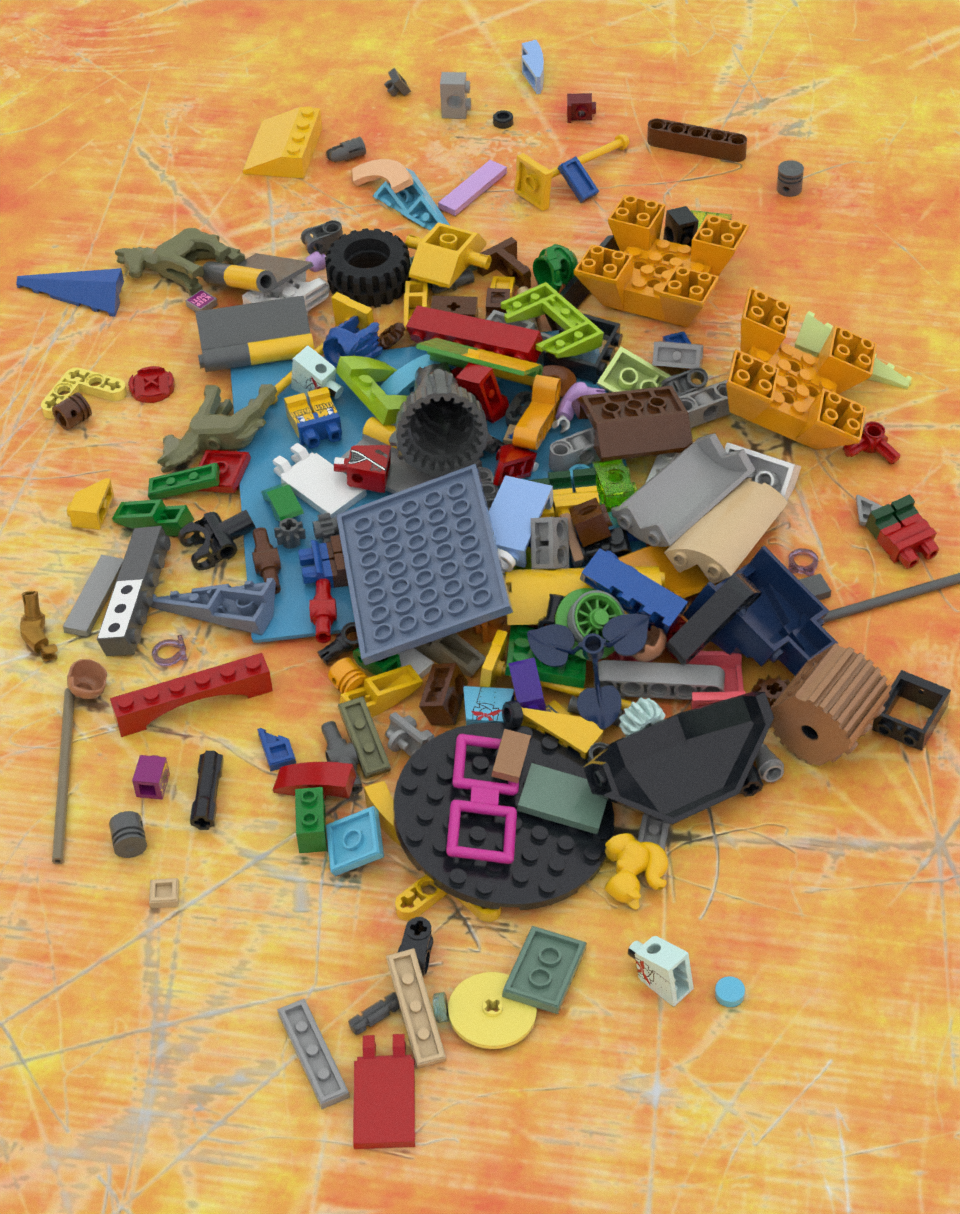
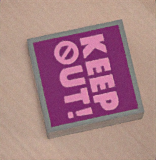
[185,289,218,312]

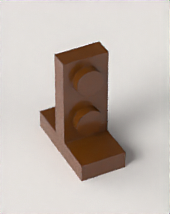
[477,237,531,288]

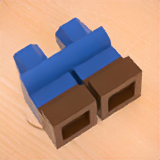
[298,535,348,588]

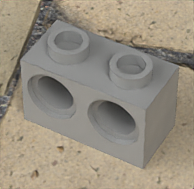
[530,517,569,569]

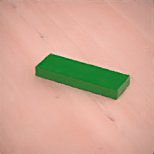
[148,463,220,500]

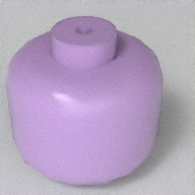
[305,251,326,272]

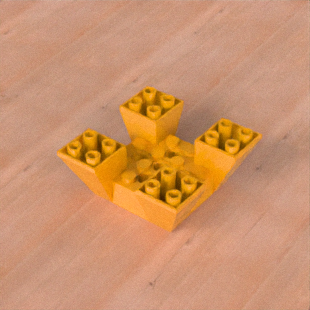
[574,194,750,327]
[726,287,877,450]

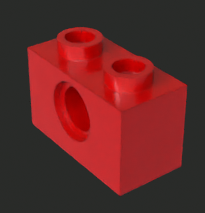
[456,362,504,419]

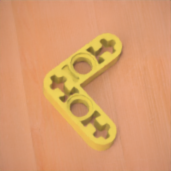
[41,367,127,419]

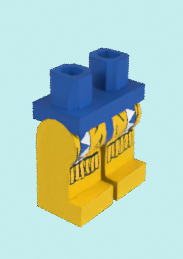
[284,387,342,449]

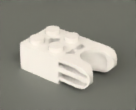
[242,271,330,315]

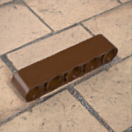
[647,118,747,162]

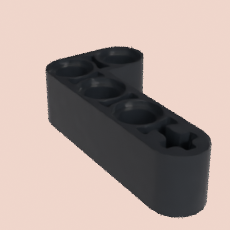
[665,573,762,666]

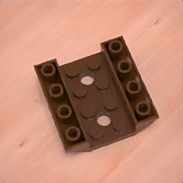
[571,386,693,462]

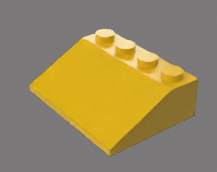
[243,107,322,179]

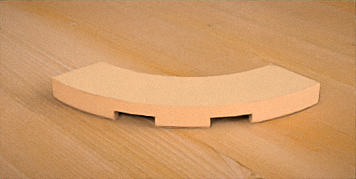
[352,159,414,193]

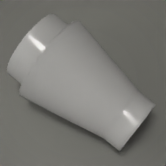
[755,743,784,782]

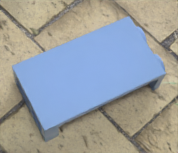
[489,476,553,568]

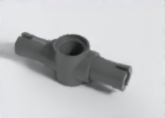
[321,721,363,795]

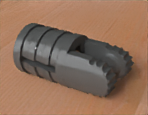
[325,136,366,162]

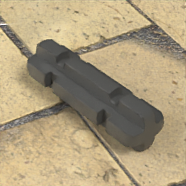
[348,992,400,1035]

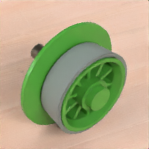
[555,588,625,660]

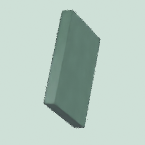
[517,763,607,834]
[502,926,587,1014]

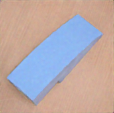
[521,40,544,94]

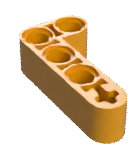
[512,374,561,450]

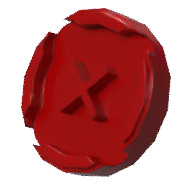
[128,366,175,403]

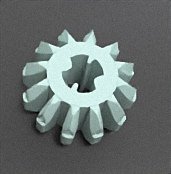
[619,697,666,736]

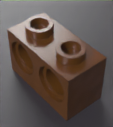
[419,663,468,725]

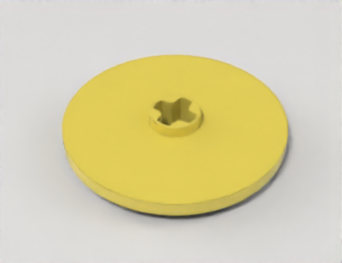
[448,972,537,1049]

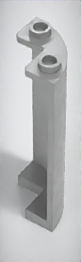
[612,433,755,547]

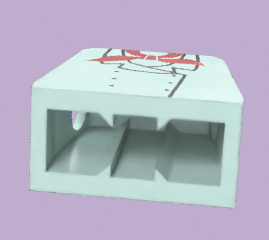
[291,346,344,399]
[628,936,694,1007]

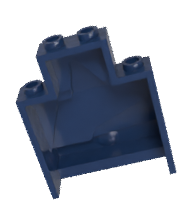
[683,546,838,676]

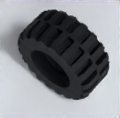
[325,228,411,308]

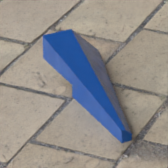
[16,268,124,317]

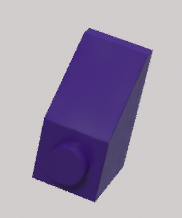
[508,657,547,711]

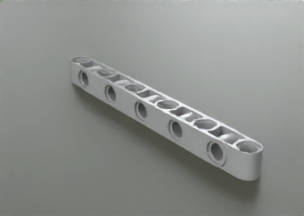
[549,380,731,472]

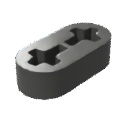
[505,391,532,427]

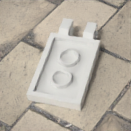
[273,443,367,518]

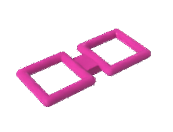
[446,734,519,864]

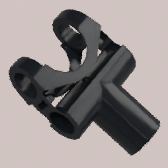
[178,510,256,570]

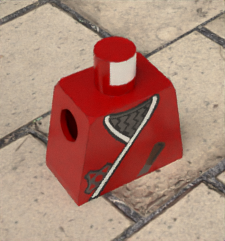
[334,445,391,493]

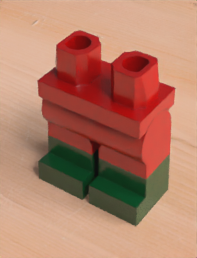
[865,494,939,569]

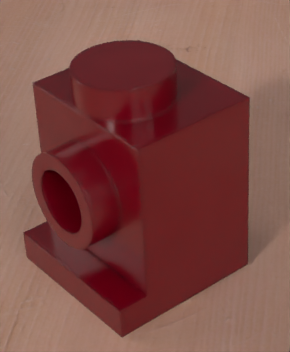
[567,93,596,123]

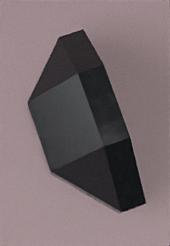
[583,692,774,824]

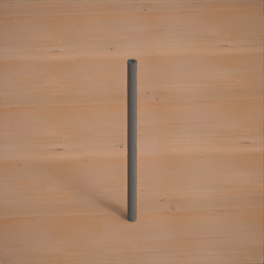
[823,573,960,623]

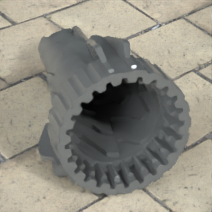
[389,362,493,476]

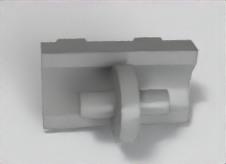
[385,712,434,757]

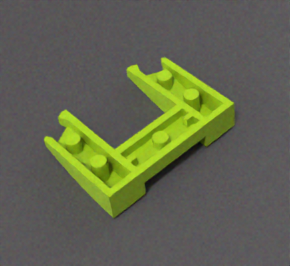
[501,282,604,358]
[336,356,408,425]

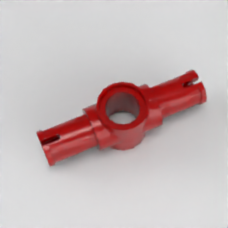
[309,578,337,643]

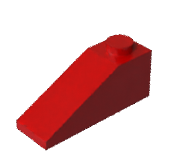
[493,443,537,486]

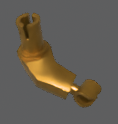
[20,591,58,661]

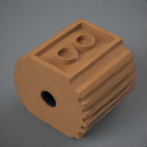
[770,643,892,766]

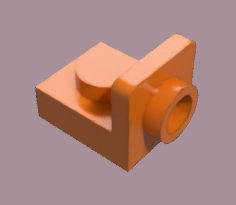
[472,615,511,644]

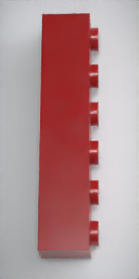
[406,305,543,363]

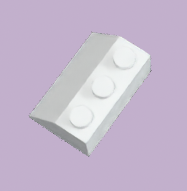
[724,442,801,501]

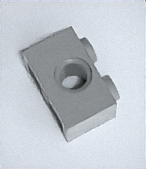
[440,72,471,119]

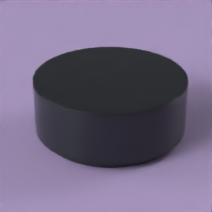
[493,110,513,129]
[502,700,523,728]

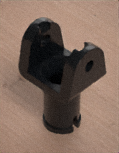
[537,594,565,629]

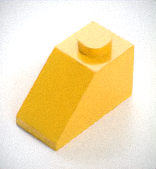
[67,478,114,530]

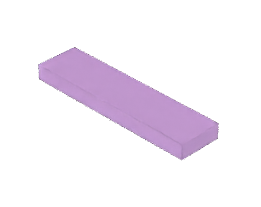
[438,160,507,216]

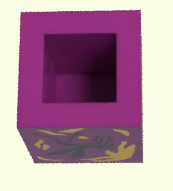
[132,755,170,800]

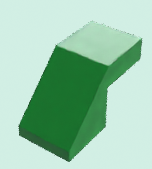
[261,483,304,521]

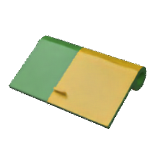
[416,338,543,387]

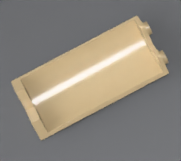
[664,478,788,584]

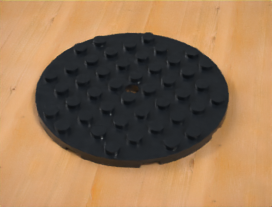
[393,723,614,910]

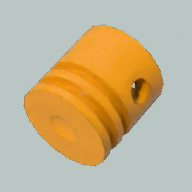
[328,658,369,694]

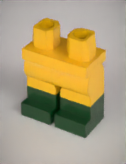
[548,468,600,527]

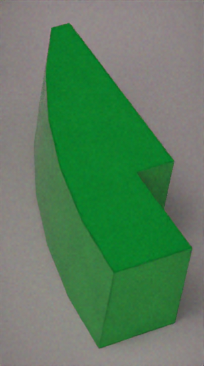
[112,499,194,536]

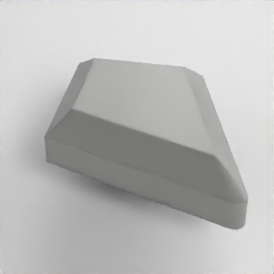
[856,495,882,526]

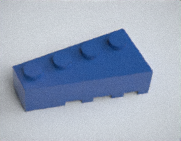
[580,548,688,637]

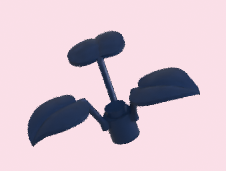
[527,614,649,729]

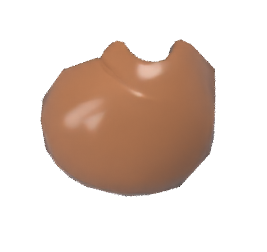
[632,625,667,662]
[67,659,107,699]

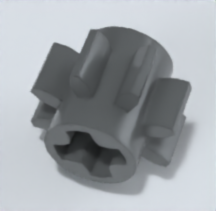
[312,513,340,543]
[274,518,306,549]

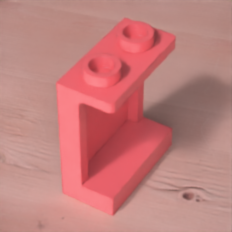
[688,651,746,709]

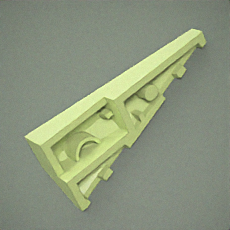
[795,311,912,389]

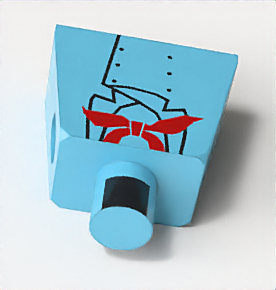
[463,686,514,725]

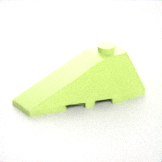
[597,346,671,392]

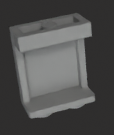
[652,341,703,369]

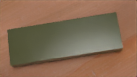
[338,696,391,779]

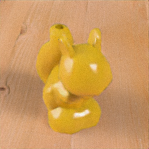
[604,833,668,910]

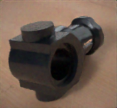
[580,527,632,566]

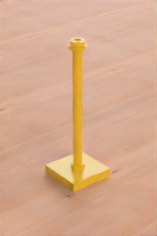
[514,134,630,211]
[270,292,374,406]
[480,629,631,710]

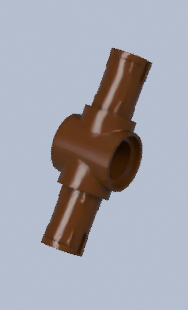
[252,527,281,594]

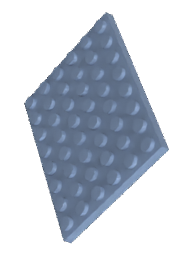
[336,464,513,665]

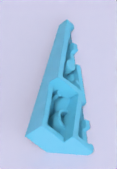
[373,168,450,230]

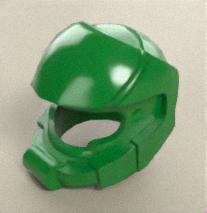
[533,244,578,293]

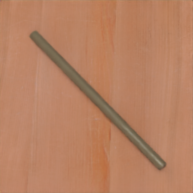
[52,688,75,864]

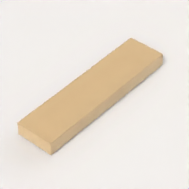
[386,948,446,1069]

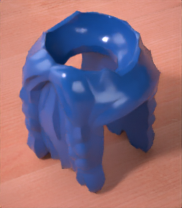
[323,316,383,368]

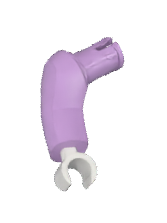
[552,382,605,433]

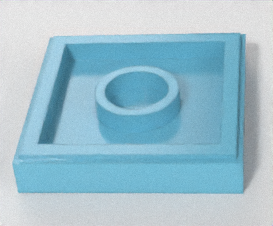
[326,806,384,876]

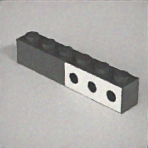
[97,526,171,656]

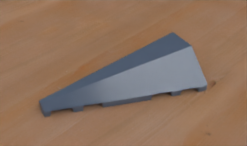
[150,578,276,635]

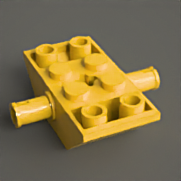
[405,223,491,288]

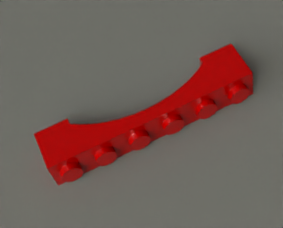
[110,653,273,737]

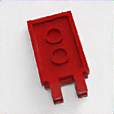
[353,1034,415,1149]

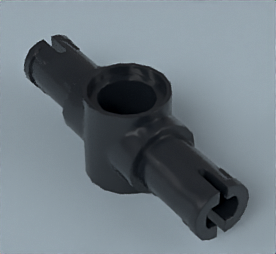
[317,622,359,665]

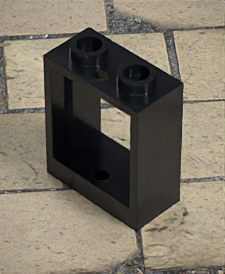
[872,670,951,751]

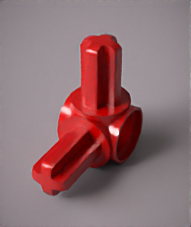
[843,421,900,464]

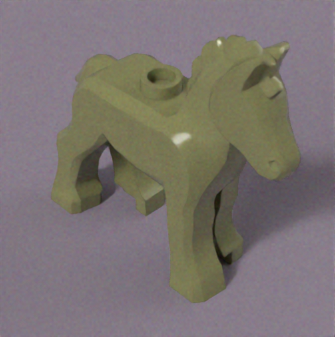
[115,228,245,296]
[157,384,277,473]

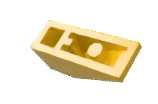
[521,707,604,760]

